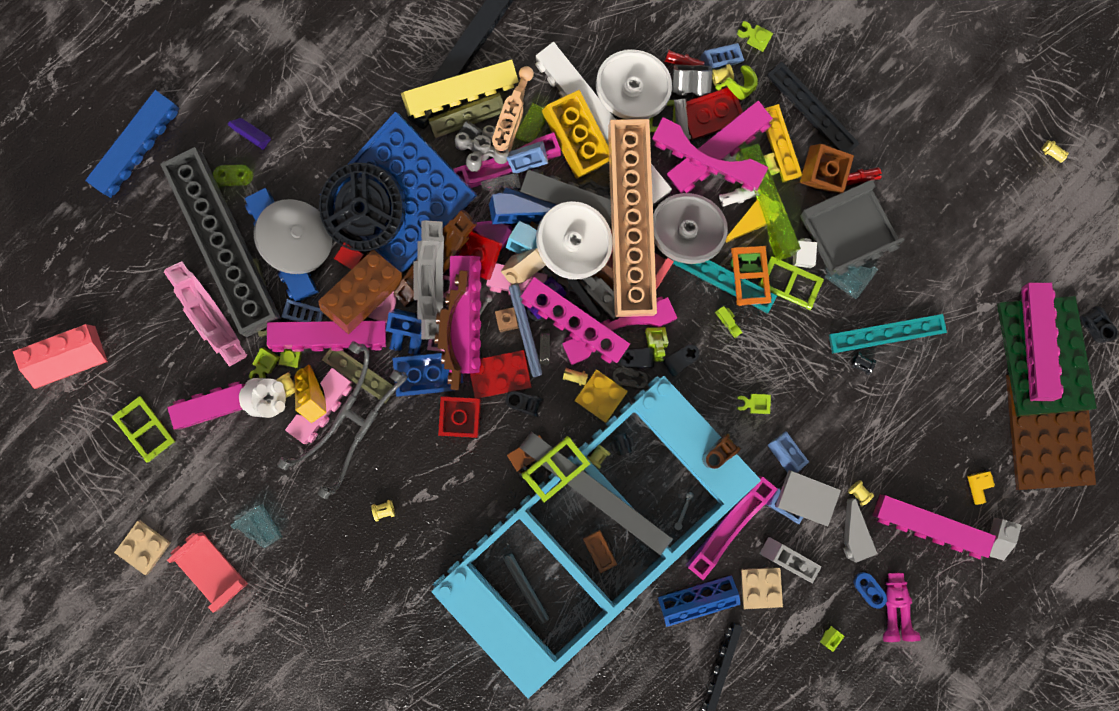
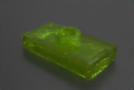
[515,103,546,143]

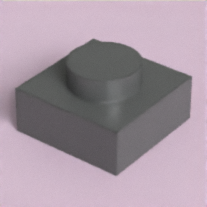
[459,120,482,140]

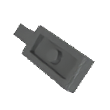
[580,276,616,320]

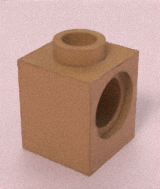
[495,307,519,332]

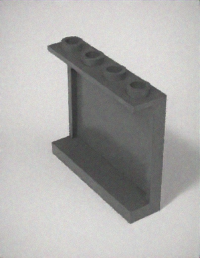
[800,180,904,276]

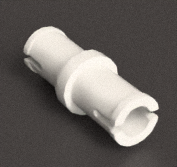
[719,188,759,207]

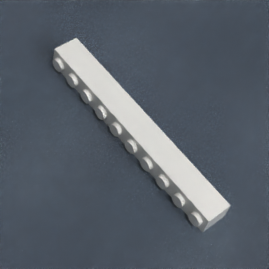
[535,42,672,206]

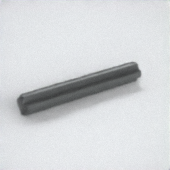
[503,554,549,624]

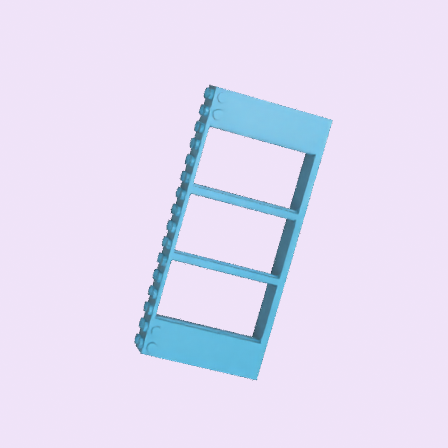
[431,376,761,699]

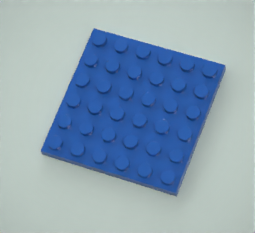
[320,112,477,274]

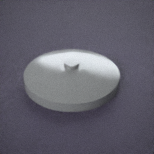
[653,193,728,264]
[254,199,332,274]

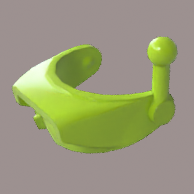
[715,65,758,101]

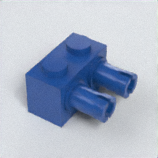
[386,309,422,355]

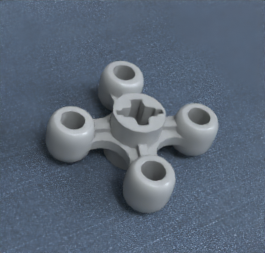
[455,125,509,172]

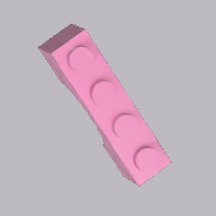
[285,368,354,444]

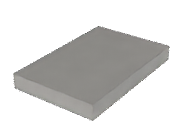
[775,470,841,526]

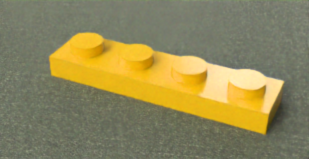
[765,104,802,182]

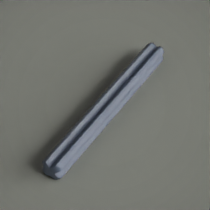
[509,284,542,377]

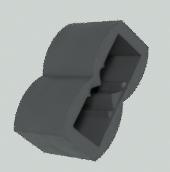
[672,65,712,96]

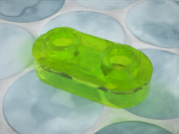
[213,165,253,186]

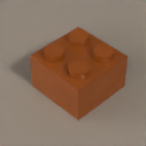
[800,144,854,194]

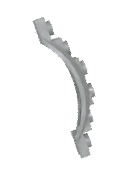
[414,220,444,339]

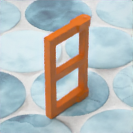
[731,246,771,306]

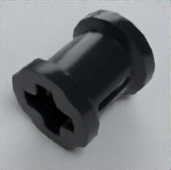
[851,352,876,375]

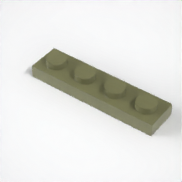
[428,93,504,138]
[322,348,394,404]

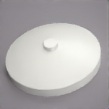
[596,50,672,120]
[536,202,613,279]

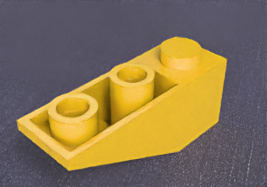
[295,365,327,423]

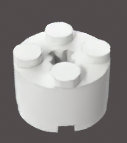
[239,378,286,418]

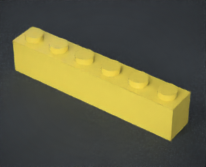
[401,60,519,118]

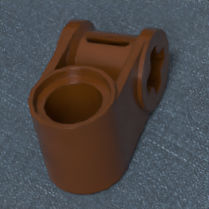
[702,433,741,469]

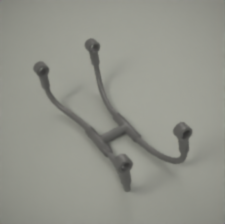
[277,341,408,499]

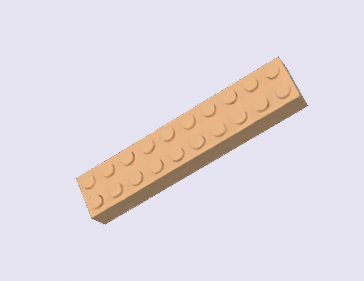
[608,119,657,317]

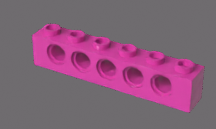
[519,277,630,363]

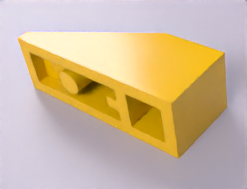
[725,193,780,243]

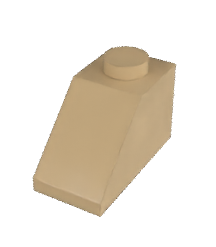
[501,248,546,285]

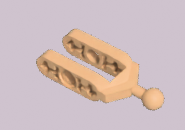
[492,66,534,152]

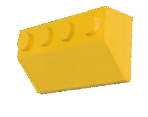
[542,90,609,179]

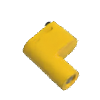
[967,468,995,505]

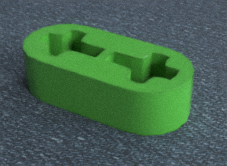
[730,253,768,272]

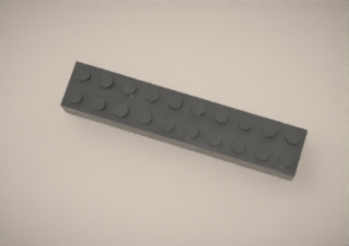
[161,147,282,337]

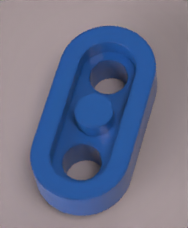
[854,572,887,609]

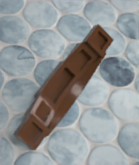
[393,210,477,307]
[435,270,469,390]

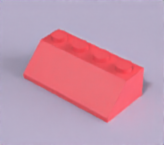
[13,324,108,389]

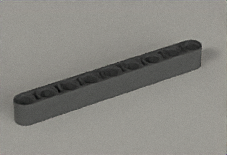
[520,431,673,555]

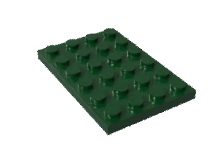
[997,296,1097,417]

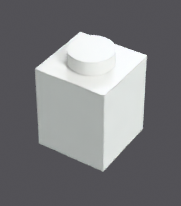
[792,238,817,268]

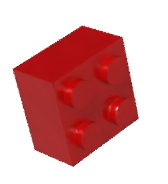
[438,397,481,438]

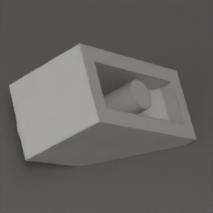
[990,518,1022,561]

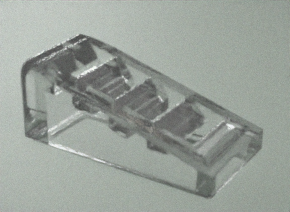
[480,173,521,191]

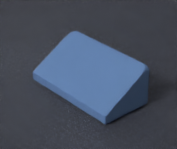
[507,141,548,174]
[768,431,809,473]

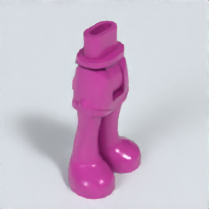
[882,573,921,642]

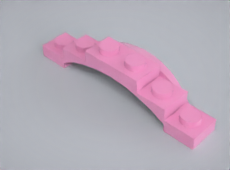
[164,261,247,366]

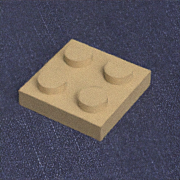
[114,521,171,575]
[741,567,783,609]

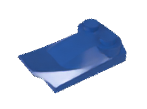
[393,353,463,397]

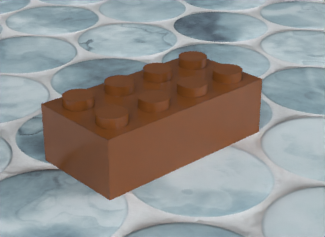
[318,250,402,334]

